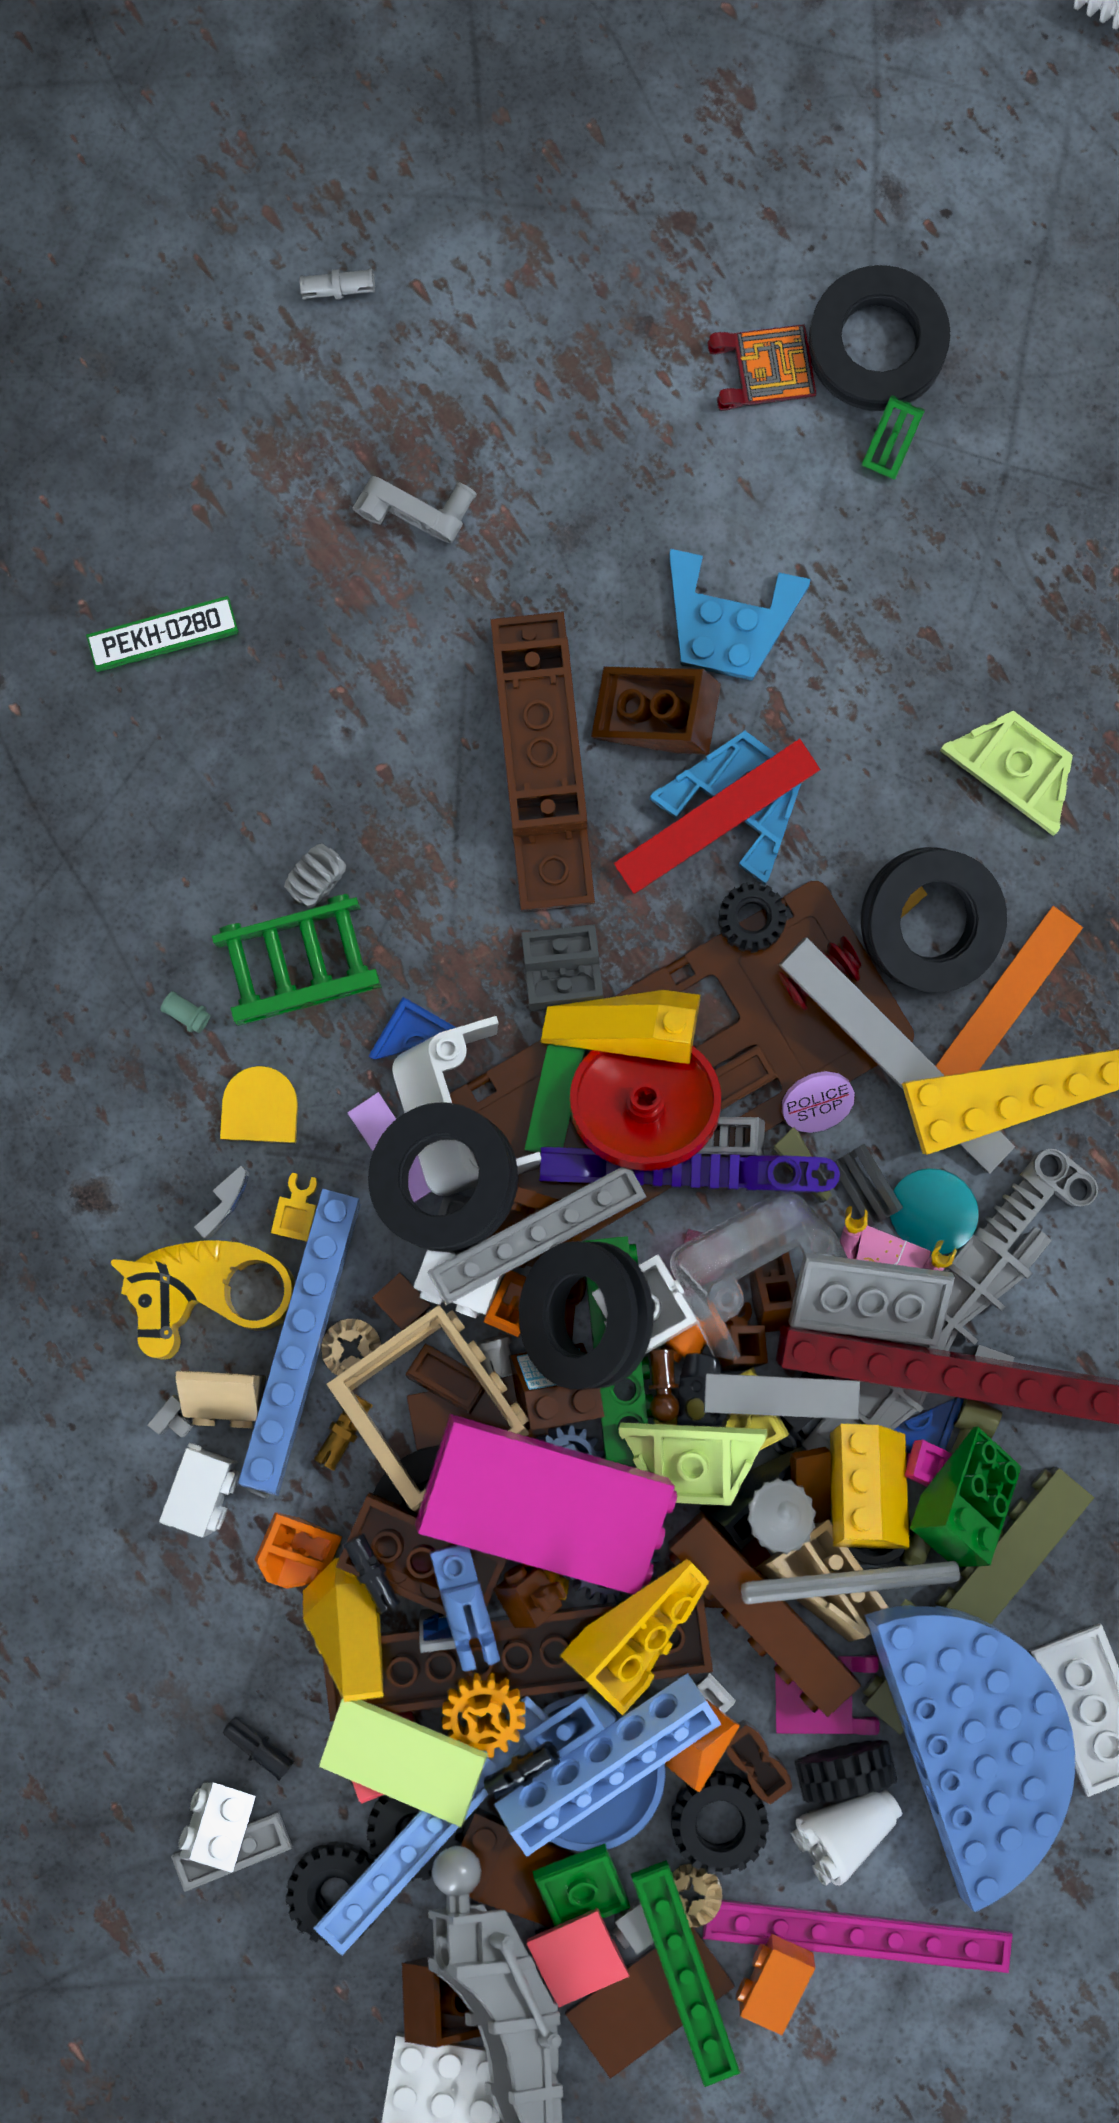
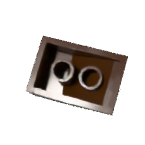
[591,666,721,754]
[461,1808,578,1928]

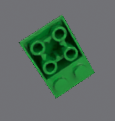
[910,1427,1021,1567]

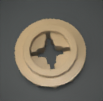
[321,1319,381,1376]
[672,1864,722,1927]

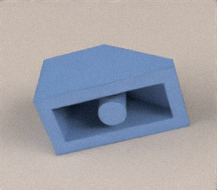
[523,1689,618,1760]

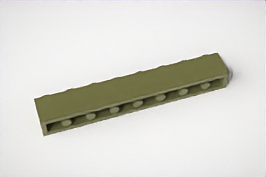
[862,1467,1095,1735]

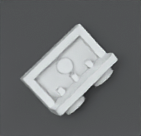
[178,1783,256,1872]

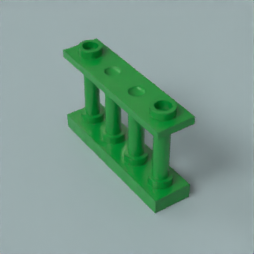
[212,894,382,1026]

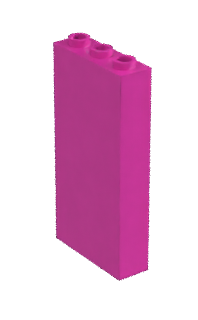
[415,1414,677,1595]

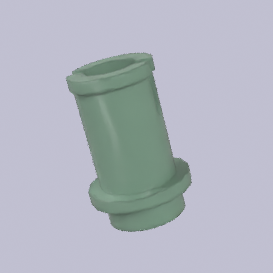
[160,991,211,1033]

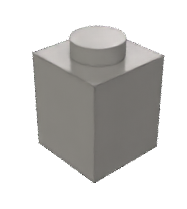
[613,1898,654,1954]

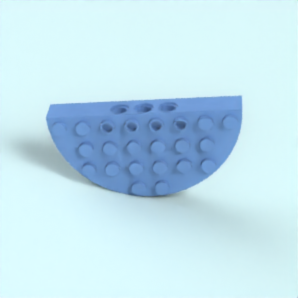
[865,1605,1075,1912]

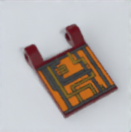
[707,324,817,411]

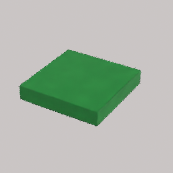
[532,1843,631,1926]

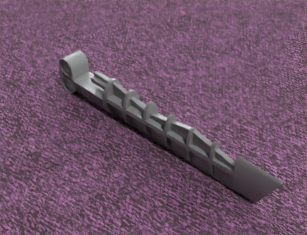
[803,1149,1098,1524]

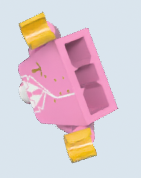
[838,1206,957,1271]

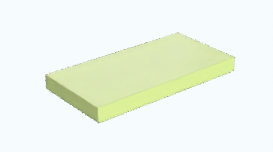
[319,1698,488,1827]

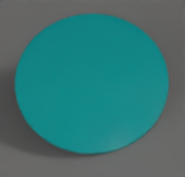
[890,1168,979,1254]

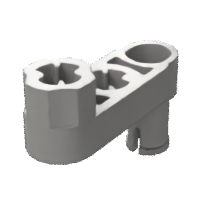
[353,476,477,544]

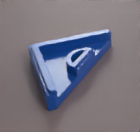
[369,997,457,1060]
[894,1397,964,1453]

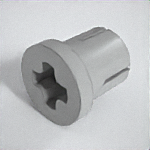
[476,1334,512,1378]

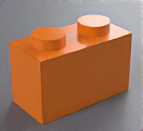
[736,1934,815,2035]

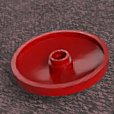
[570,1046,721,1171]

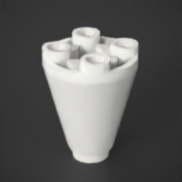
[791,1789,902,1886]

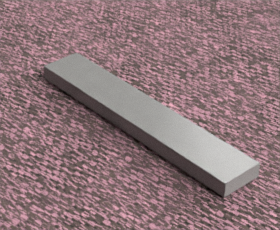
[427,1167,646,1306]

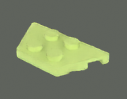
[940,711,1073,836]
[619,1423,767,1506]

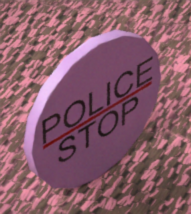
[782,1071,855,1133]

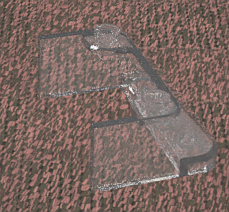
[670,1191,847,1360]

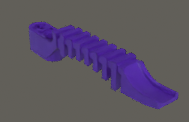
[540,1147,840,1193]

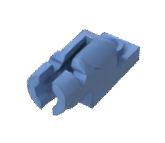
[430,1545,500,1671]

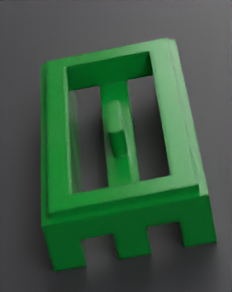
[862,395,925,480]

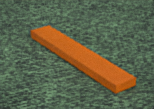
[935,906,1083,1075]

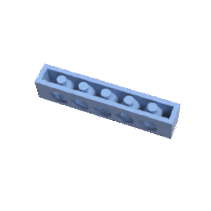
[494,1673,721,1856]

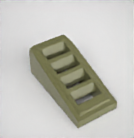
[771,1127,832,1203]

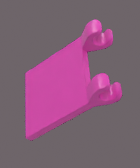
[775,1655,880,1735]

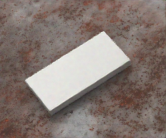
[1029,1623,1119,1797]

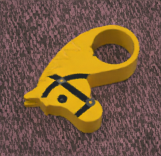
[111,1240,296,1360]

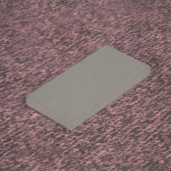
[788,1252,955,1347]

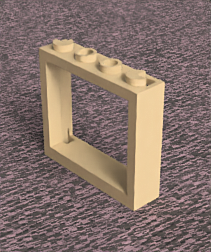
[327,1305,530,1513]

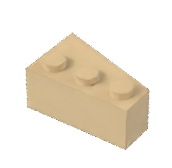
[756,1520,889,1642]

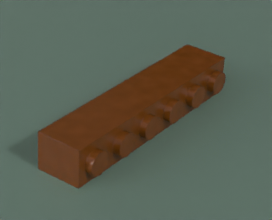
[668,1511,861,1717]

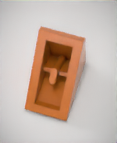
[484,1271,527,1338]

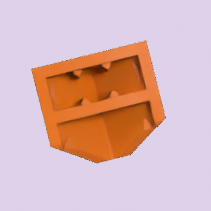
[255,1512,342,1589]
[665,1699,740,1792]

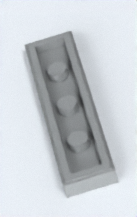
[704,1373,860,1420]

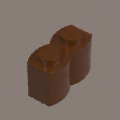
[726,1720,792,1805]

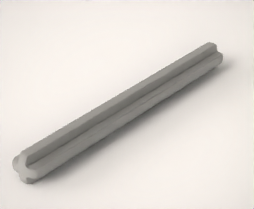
[741,1561,960,1604]

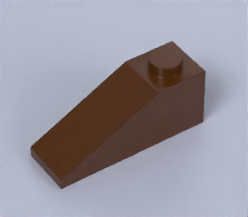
[741,1209,797,1332]

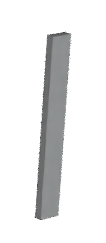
[778,937,1015,1174]

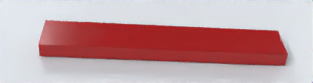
[614,738,821,894]

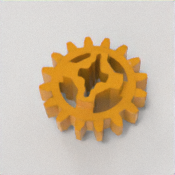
[442,1673,526,1758]

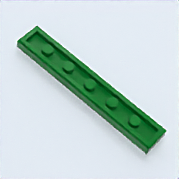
[630,1860,740,2087]

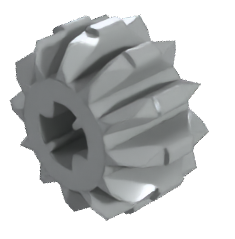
[284,843,346,908]

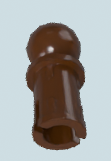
[648,1349,680,1423]

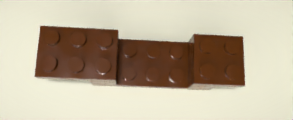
[491,611,595,912]

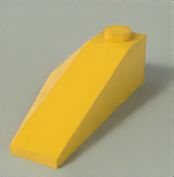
[541,990,701,1064]
[303,1558,383,1702]

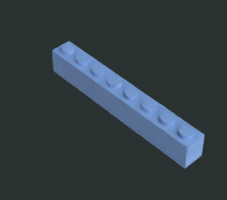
[238,1189,361,1496]

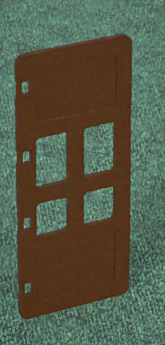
[449,881,914,1267]

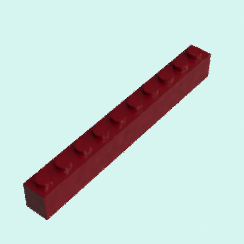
[776,1323,1119,1424]

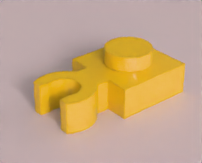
[271,1173,318,1242]

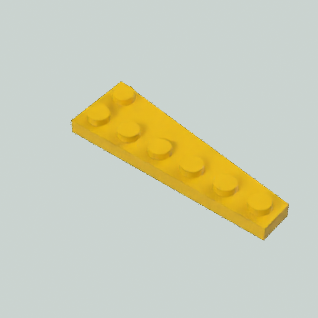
[901,1049,1119,1155]

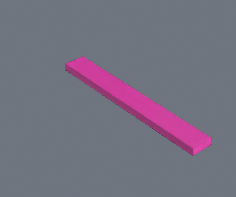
[702,1899,1012,1973]

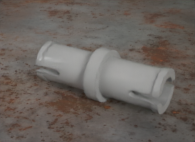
[300,268,375,300]

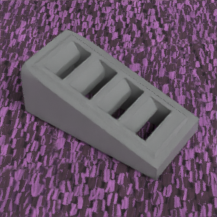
[697,1117,765,1157]

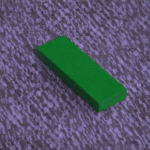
[524,1044,585,1154]

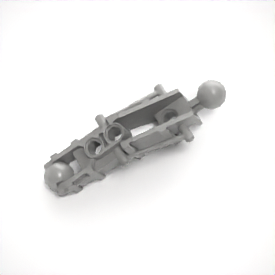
[428,1846,563,2123]

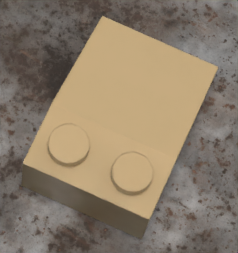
[176,1371,265,1428]

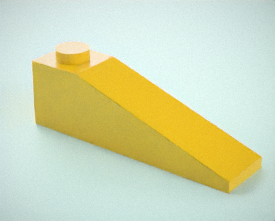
[560,1559,709,1716]

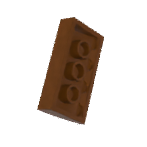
[336,1492,508,1616]

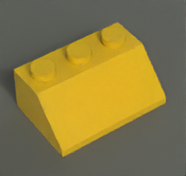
[830,1424,910,1549]

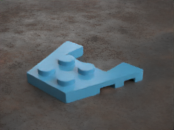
[669,549,811,681]
[650,731,801,885]

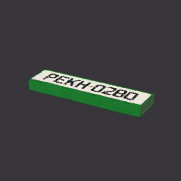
[86,596,239,672]

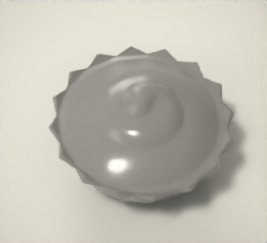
[748,1478,816,1554]

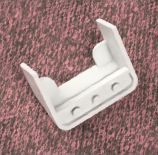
[392,1016,541,1196]

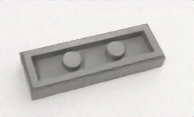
[171,1811,293,1892]

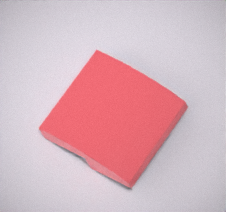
[527,1907,629,2007]

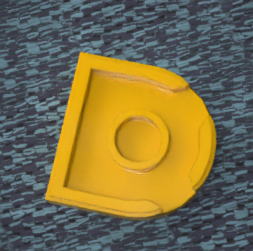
[220,1066,298,1143]

